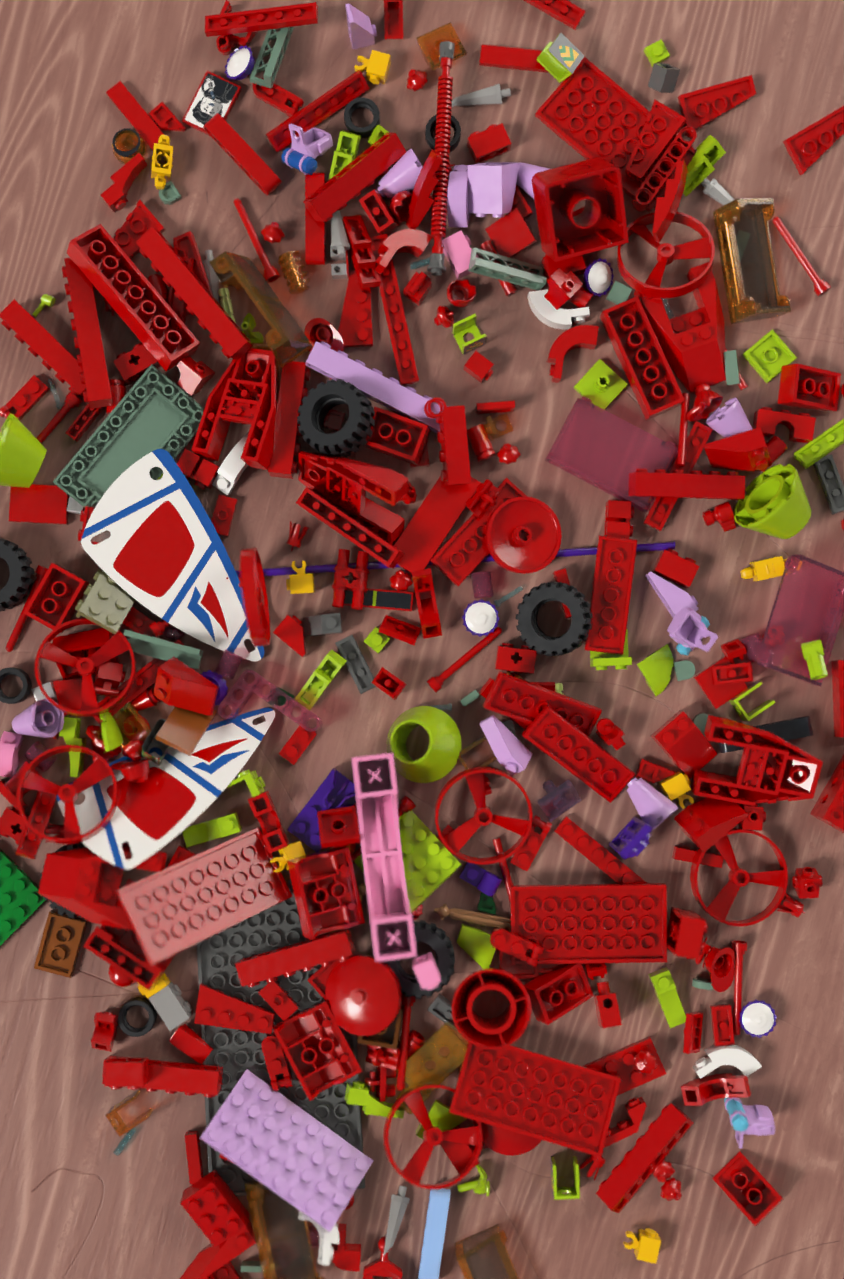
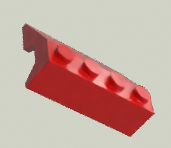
[287,847,365,940]
[273,1001,362,1101]

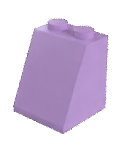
[468,162,519,218]

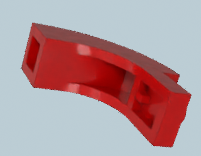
[547,325,599,383]
[412,568,442,639]

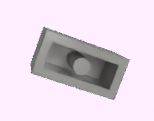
[148,981,193,1031]

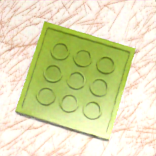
[354,811,462,913]

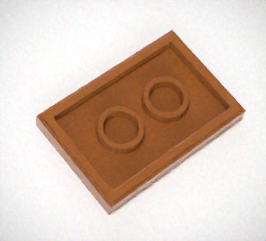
[155,707,217,756]
[34,911,88,978]

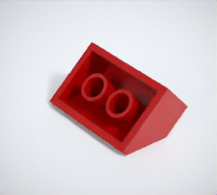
[52,628,119,680]

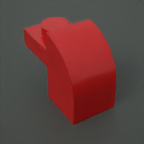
[91,1011,119,1052]
[331,1223,361,1272]

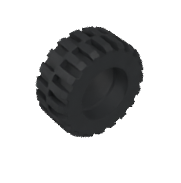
[297,379,375,457]
[0,538,34,612]
[516,582,593,656]
[384,920,455,999]

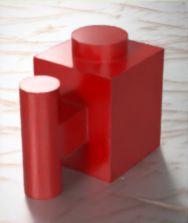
[403,272,432,306]
[94,661,125,698]

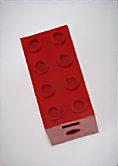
[810,754,844,833]

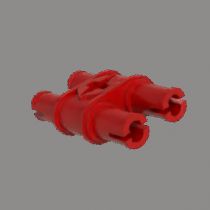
[331,549,370,610]

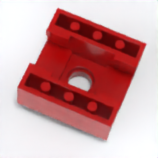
[83,878,177,990]

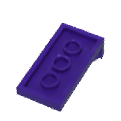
[287,768,356,853]
[608,816,652,860]

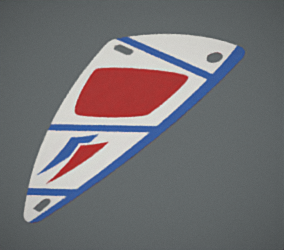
[81,449,264,662]
[57,708,275,869]

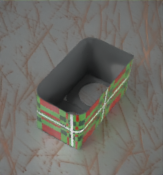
[142,719,170,765]

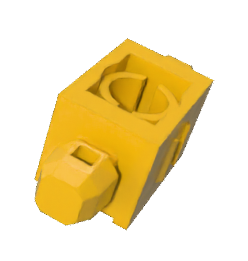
[151,135,173,190]
[740,556,795,581]

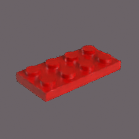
[583,1036,666,1096]

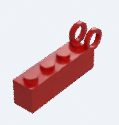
[424,397,471,486]

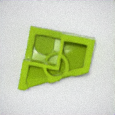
[456,924,496,969]
[416,1099,467,1139]

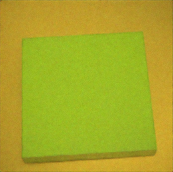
[743,329,797,383]

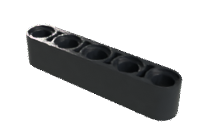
[719,716,813,753]

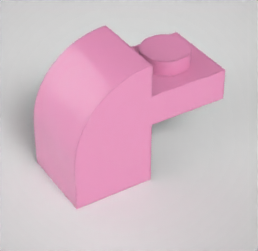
[0,731,24,778]

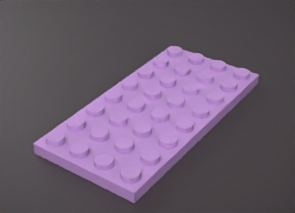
[200,1069,373,1232]

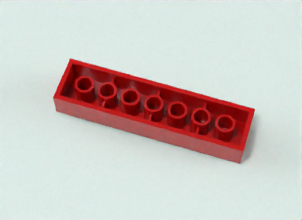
[66,224,200,372]

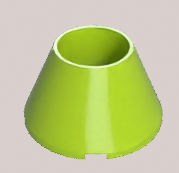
[0,413,47,488]
[734,464,812,539]
[387,706,462,783]

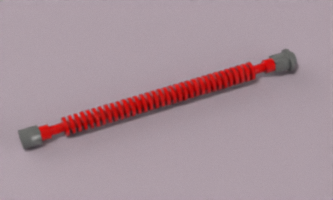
[427,41,455,276]

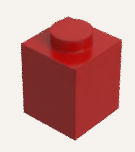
[464,351,494,383]

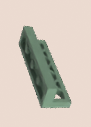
[250,26,295,89]
[468,247,547,291]
[124,630,204,669]

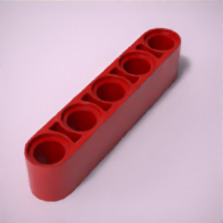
[203,113,282,196]
[633,126,697,211]
[305,173,326,265]

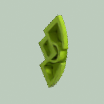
[636,644,674,696]
[100,707,124,752]

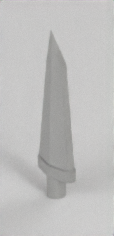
[452,84,511,106]
[700,178,750,223]
[331,210,350,258]
[202,250,220,303]
[383,1185,410,1256]

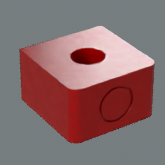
[532,157,629,262]

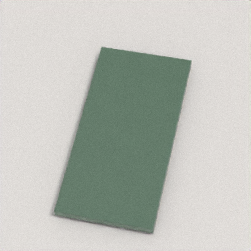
[53,364,204,508]

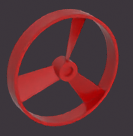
[617,212,715,298]
[240,548,271,647]
[35,618,136,717]
[17,745,119,844]
[435,767,533,865]
[690,828,788,927]
[383,1084,483,1189]

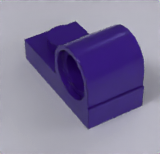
[459,862,502,897]

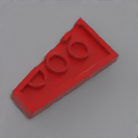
[678,75,756,130]
[625,99,686,182]
[783,106,844,176]
[113,199,165,259]
[338,270,373,348]
[194,983,275,1034]

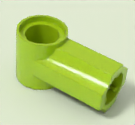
[801,639,828,680]

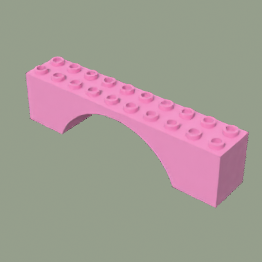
[351,753,416,962]

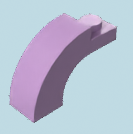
[447,165,470,227]

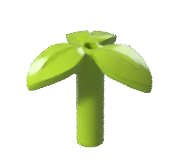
[241,313,264,345]
[457,1164,490,1196]

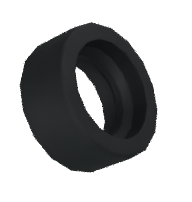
[344,97,380,138]
[425,115,461,152]
[0,667,32,704]
[118,997,157,1037]

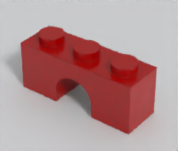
[752,407,816,444]
[248,791,289,854]

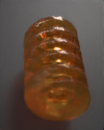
[278,250,310,295]

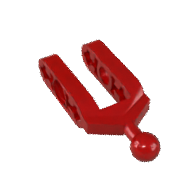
[363,1236,403,1279]

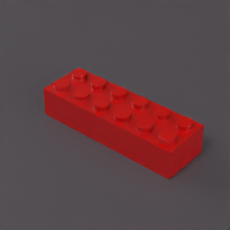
[600,296,685,420]

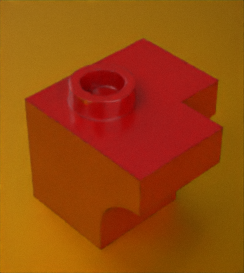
[544,267,583,310]
[177,356,216,396]

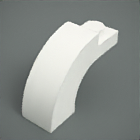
[527,289,590,330]
[212,433,248,496]
[693,1045,762,1079]
[298,1211,339,1265]

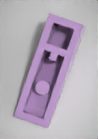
[345,4,377,50]
[645,572,698,618]
[480,715,532,776]

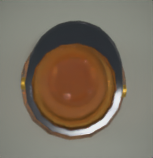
[112,128,146,164]

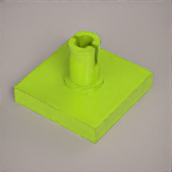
[574,359,628,413]

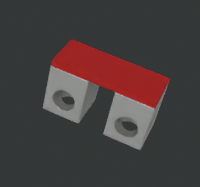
[330,245,349,279]

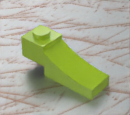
[328,131,361,180]
[683,135,726,197]
[295,650,347,710]
[59,717,87,777]
[182,812,242,847]
[648,967,686,1028]
[345,1081,404,1119]

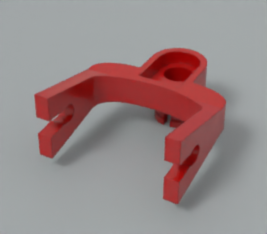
[216,0,258,55]

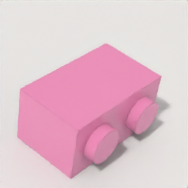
[442,231,479,279]
[413,952,441,990]

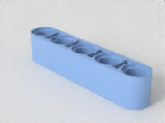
[418,1188,451,1279]

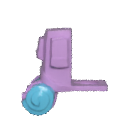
[667,607,718,656]
[724,1098,775,1148]

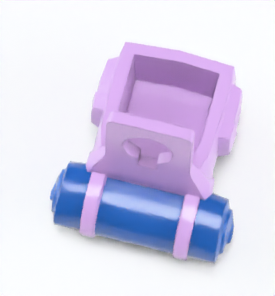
[281,123,333,175]

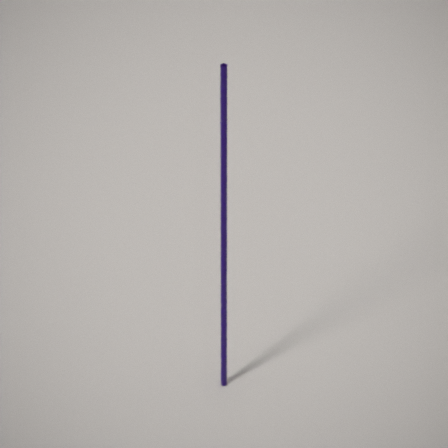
[236,542,675,578]

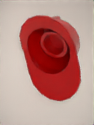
[304,318,344,352]
[111,758,151,783]
[705,947,735,992]

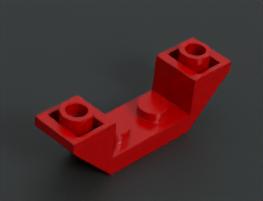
[603,1097,647,1148]

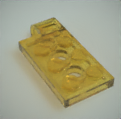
[395,1023,467,1115]

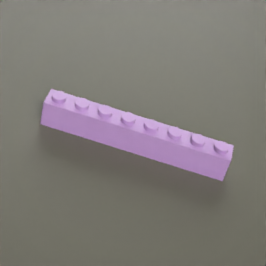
[305,341,440,433]

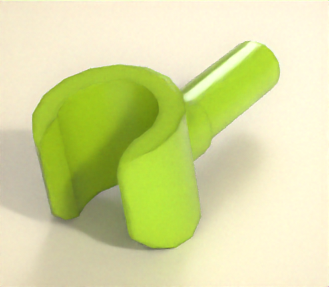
[32,294,56,317]

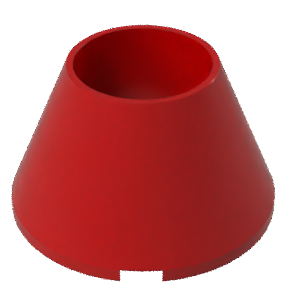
[452,969,531,1050]

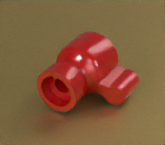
[702,502,736,532]

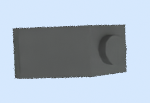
[303,613,343,637]

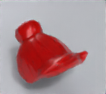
[687,384,723,422]
[86,725,122,763]

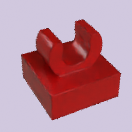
[720,639,747,664]
[584,963,607,980]

